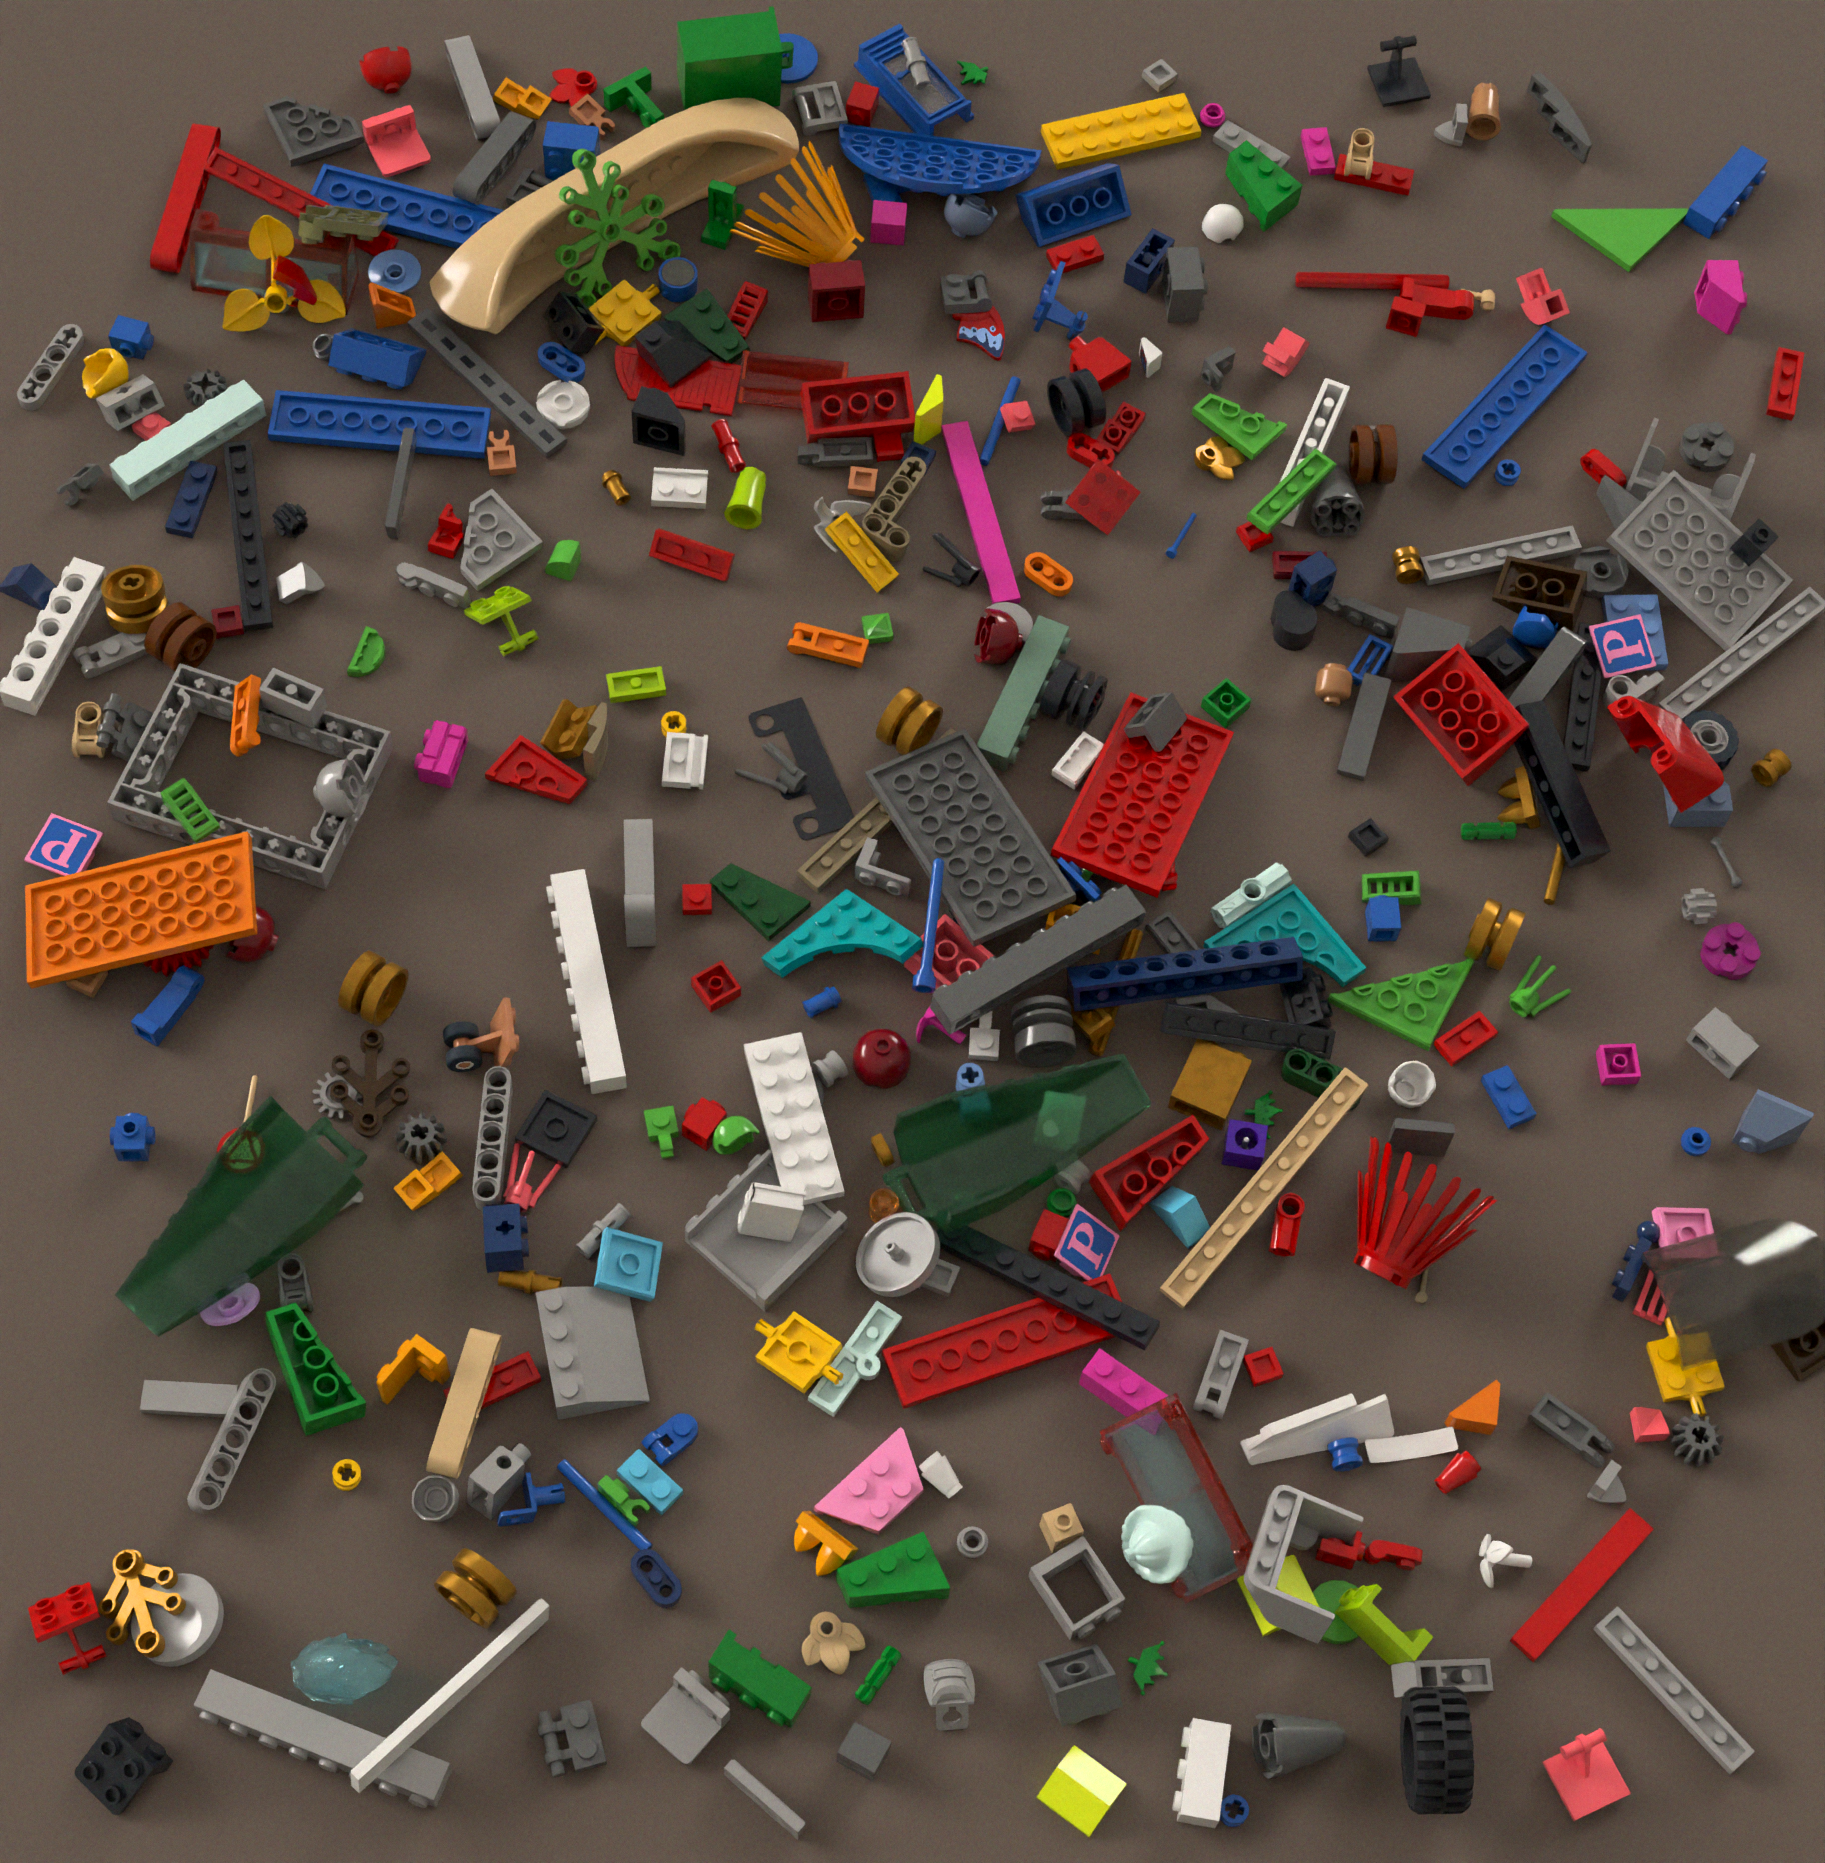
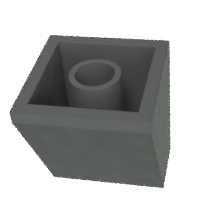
[1384,607,1473,682]

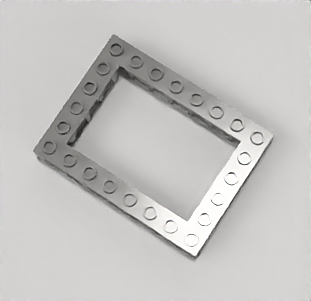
[107,663,393,890]

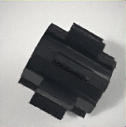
[272,502,309,538]

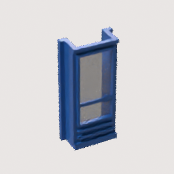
[854,24,974,136]

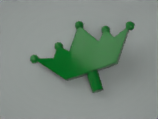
[957,61,989,85]
[1245,1090,1283,1139]
[1128,1641,1168,1696]

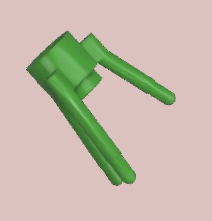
[1509,955,1571,1017]

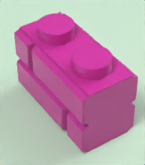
[414,720,469,788]

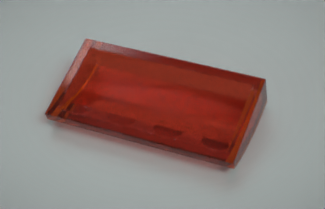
[737,350,849,410]

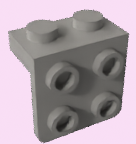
[641,1667,730,1765]

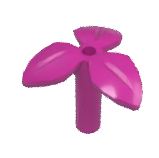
[916,1006,966,1044]

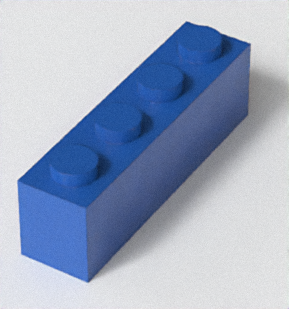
[1683,145,1768,239]

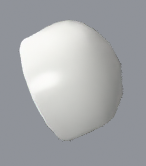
[1202,204,1244,243]
[1388,1061,1436,1109]

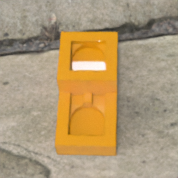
[492,77,552,119]
[393,1151,463,1211]

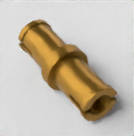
[498,1270,563,1295]

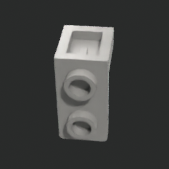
[855,837,911,897]

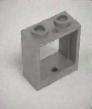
[1028,1536,1125,1640]

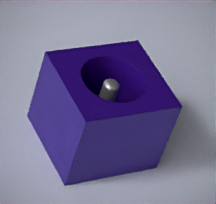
[1221,1119,1268,1171]

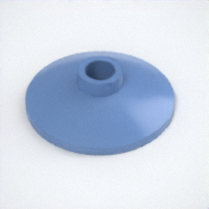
[368,250,421,294]

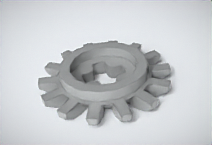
[313,1072,363,1119]

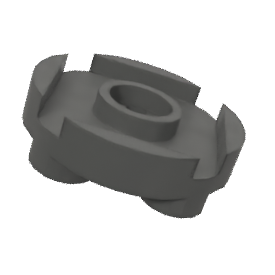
[1679,421,1734,472]
[1573,546,1629,598]

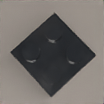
[515,1090,597,1168]

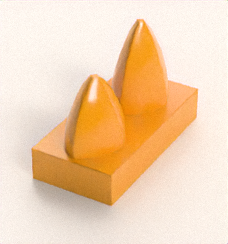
[794,1511,859,1576]

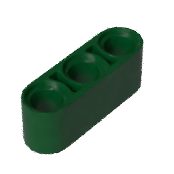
[1281,1049,1363,1110]

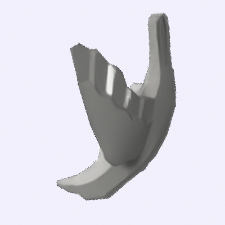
[814,497,871,553]

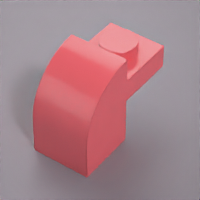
[1516,268,1570,325]
[1262,327,1310,377]

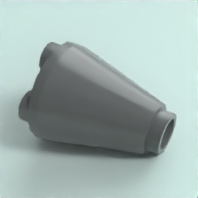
[1310,465,1365,537]

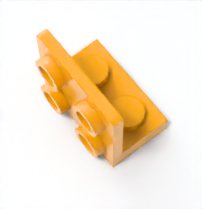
[376,1334,451,1405]

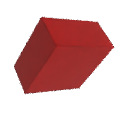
[1386,296,1426,337]
[691,960,741,1013]

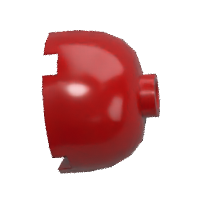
[359,46,412,94]

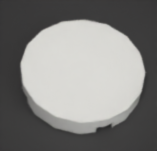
[536,380,590,429]

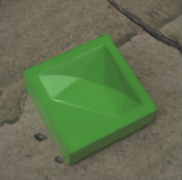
[861,613,894,644]

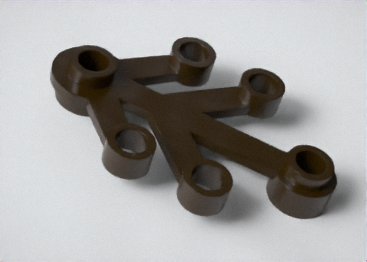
[330,1029,410,1137]

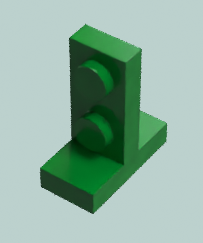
[603,66,664,128]
[701,179,744,250]

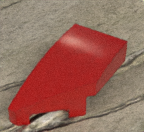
[272,255,317,306]
[428,503,464,559]

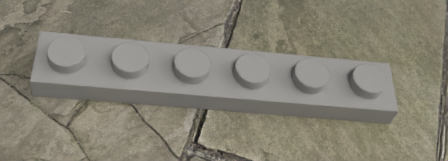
[1419,525,1582,586]
[1593,1606,1755,1775]

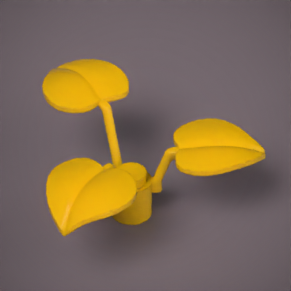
[222,215,346,332]

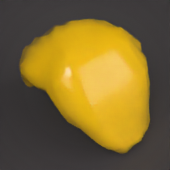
[82,348,129,399]

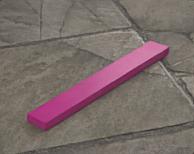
[941,421,1021,604]

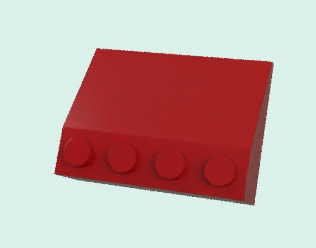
[1393,643,1530,786]

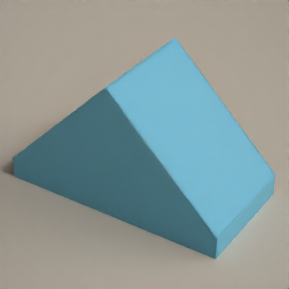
[1149,1186,1210,1249]

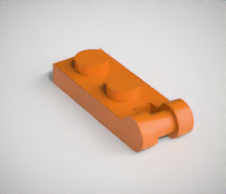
[787,622,869,668]
[230,674,261,757]

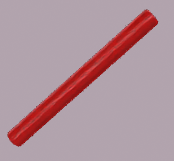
[1295,272,1450,290]

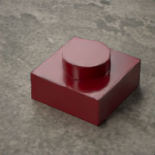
[211,605,244,639]

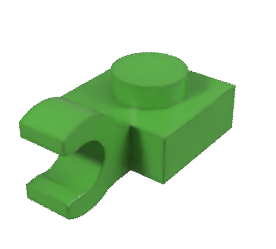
[644,1105,679,1159]
[597,1475,650,1526]

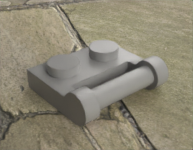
[791,81,848,136]

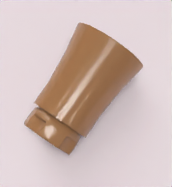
[1466,83,1501,140]

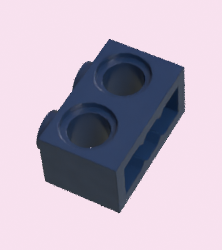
[1288,551,1337,608]

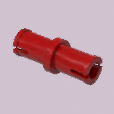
[711,419,746,473]

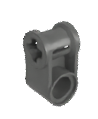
[277,1253,314,1312]

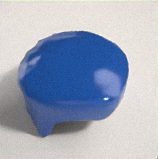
[1513,606,1558,648]

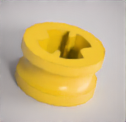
[661,711,687,738]
[332,1459,361,1491]

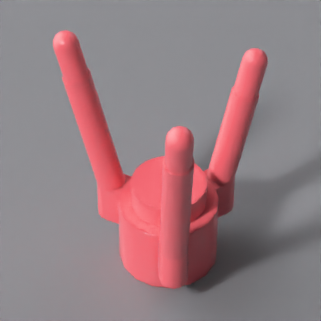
[503,1143,561,1212]

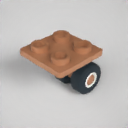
[443,997,519,1072]

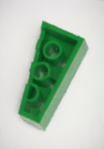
[266,1303,366,1436]

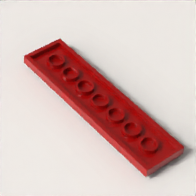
[882,1273,1122,1409]

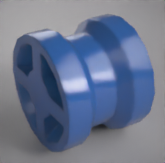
[1327,1437,1363,1472]

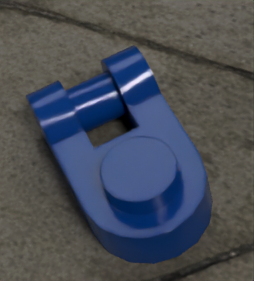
[641,1413,698,1466]

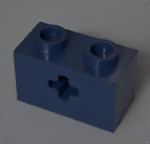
[1123,228,1175,294]
[483,1203,529,1273]

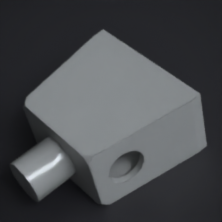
[466,1443,531,1521]

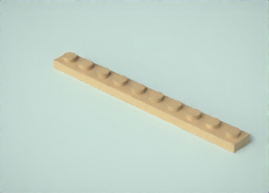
[1160,1067,1369,1309]

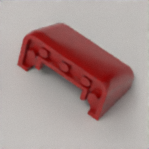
[1607,696,1724,813]

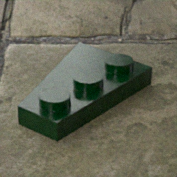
[663,288,751,364]
[710,863,811,942]

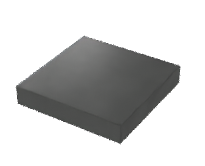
[1385,1118,1455,1157]

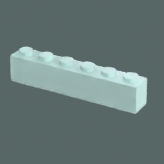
[109,379,266,501]

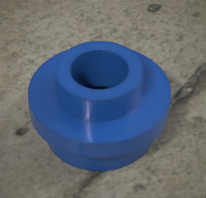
[1681,1127,1711,1156]

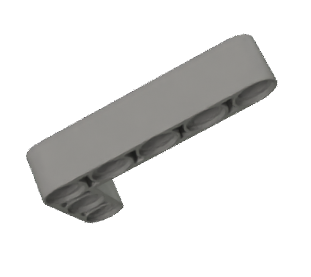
[624,819,656,947]

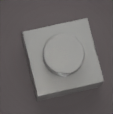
[1142,59,1178,93]

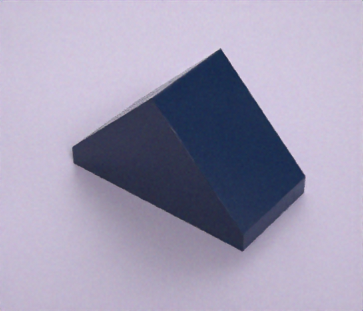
[0,563,57,610]

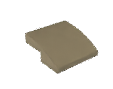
[583,701,609,782]

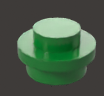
[1047,1188,1077,1217]

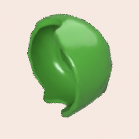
[712,1115,760,1155]

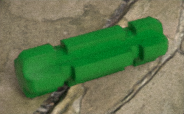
[1460,822,1517,840]
[855,1645,901,1705]

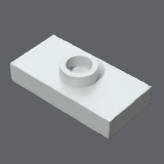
[1051,731,1104,789]

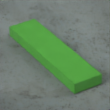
[1246,448,1336,535]

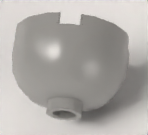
[313,759,367,817]

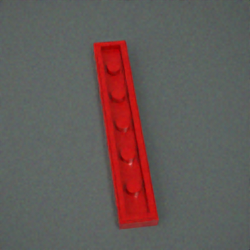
[1509,1508,1654,1663]

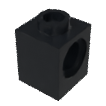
[1730,518,1779,566]

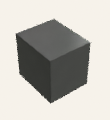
[836,1721,892,1782]

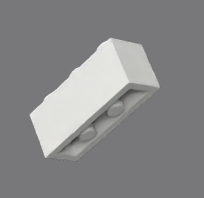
[1173,1718,1231,1828]

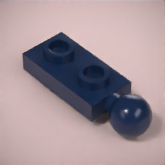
[1611,1221,1660,1302]

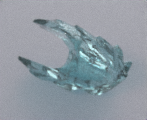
[290,1633,399,1705]

